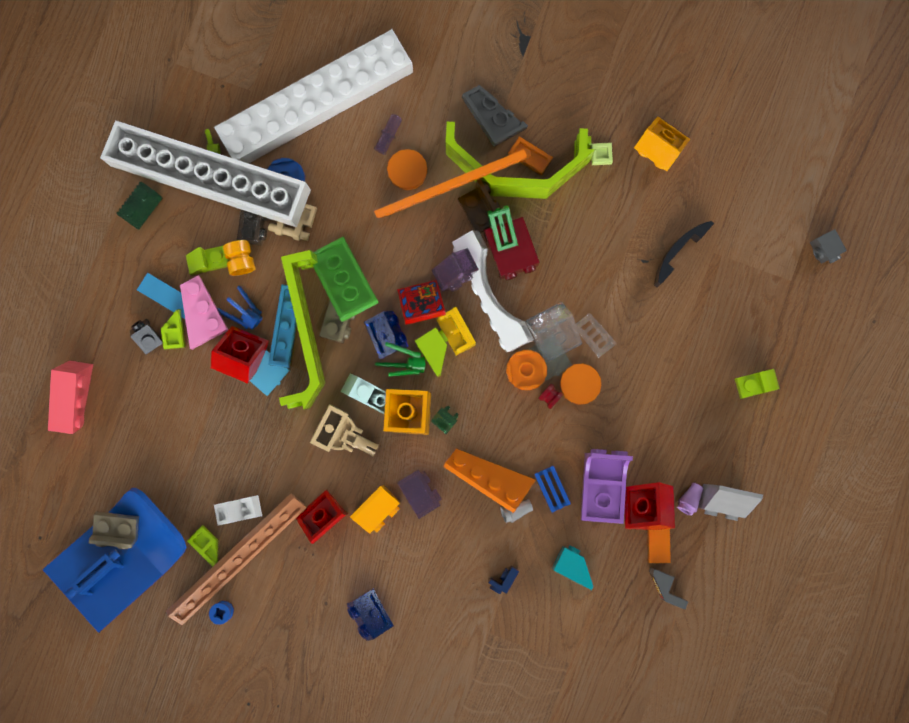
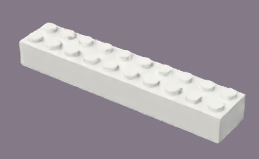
[214,29,413,164]
[100,120,311,228]

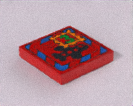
[397,280,446,325]

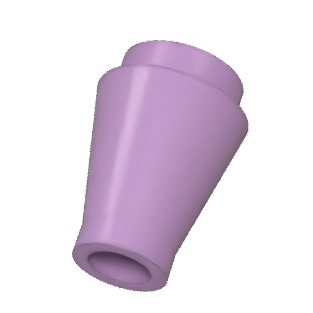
[677,483,704,516]

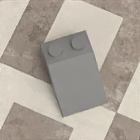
[699,484,763,521]

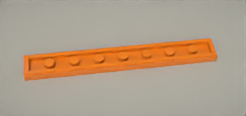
[374,149,531,218]

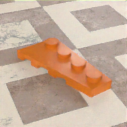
[444,449,536,513]

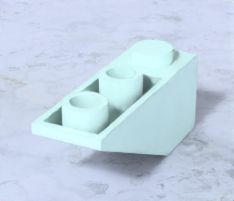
[341,374,386,414]

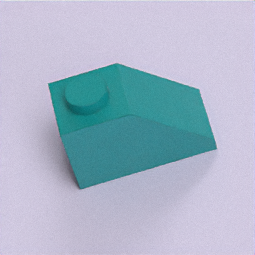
[552,545,594,590]

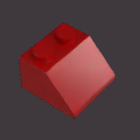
[210,326,269,384]
[625,482,675,530]

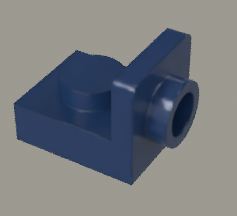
[488,565,519,594]

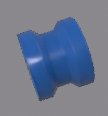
[209,601,234,625]

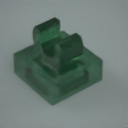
[431,406,459,434]

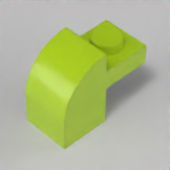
[735,369,780,399]

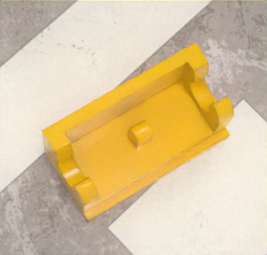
[436,307,476,356]

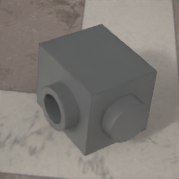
[810,229,847,264]

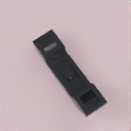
[654,221,714,287]

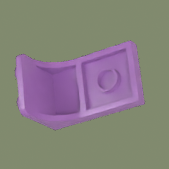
[581,449,633,524]

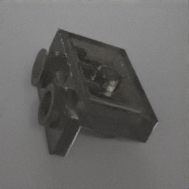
[237,209,269,246]

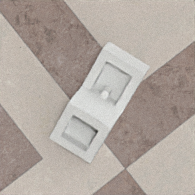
[214,495,262,525]

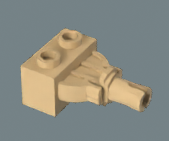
[310,404,379,457]

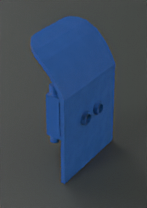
[42,488,187,633]

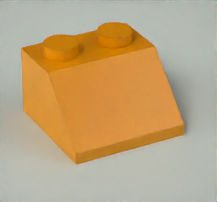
[634,116,690,171]
[383,389,431,435]
[350,485,401,533]

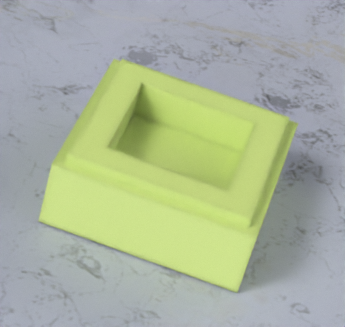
[591,143,613,165]

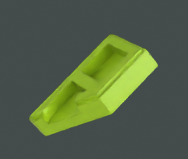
[161,309,186,349]
[187,525,218,567]

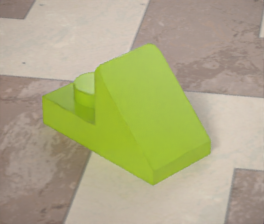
[186,245,229,275]

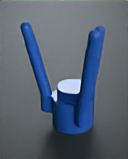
[217,286,263,330]

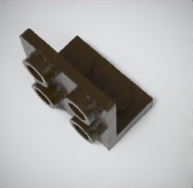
[458,179,501,233]

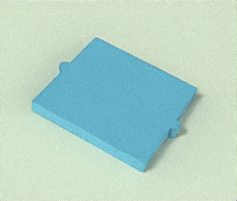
[250,350,290,396]

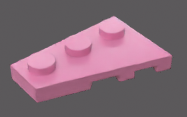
[180,275,228,350]

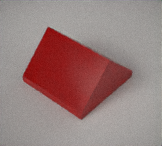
[296,490,348,544]

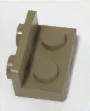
[319,301,356,344]
[89,511,139,549]

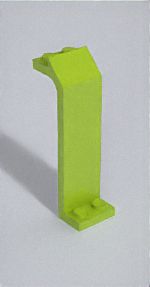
[279,250,326,409]

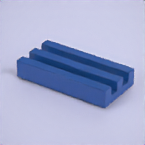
[534,466,571,513]

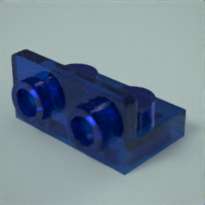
[364,311,408,359]
[347,589,394,641]

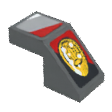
[649,567,688,610]

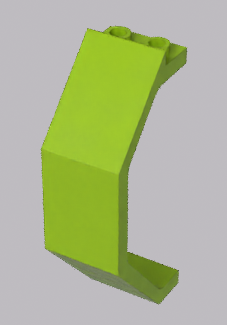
[446,121,596,199]

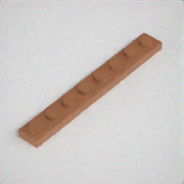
[166,493,306,625]

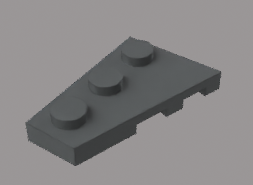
[461,85,528,147]

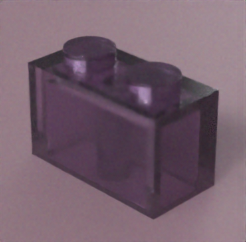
[432,248,479,292]
[397,469,442,519]

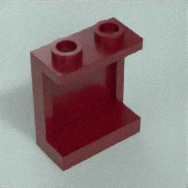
[484,217,540,281]

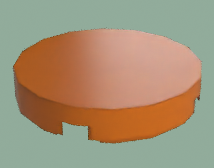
[387,149,428,190]
[506,350,547,390]
[560,363,602,405]

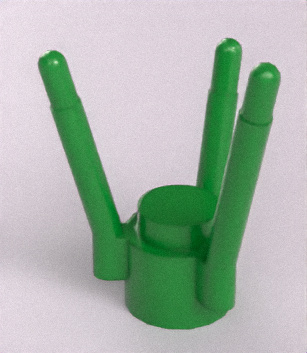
[375,342,425,376]

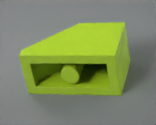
[415,328,448,377]

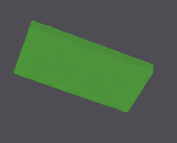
[313,237,379,322]

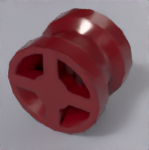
[538,383,564,409]

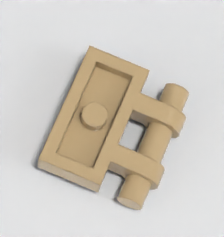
[268,204,317,241]

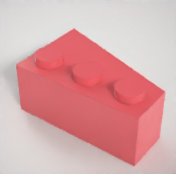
[48,361,93,434]

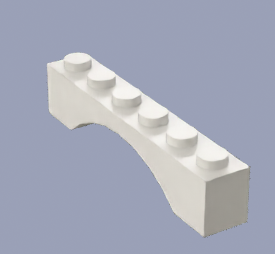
[452,230,534,352]

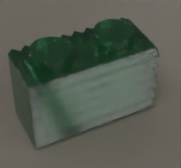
[116,182,163,230]

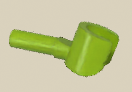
[205,129,221,154]

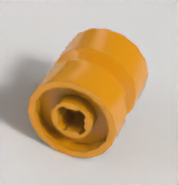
[223,240,256,276]

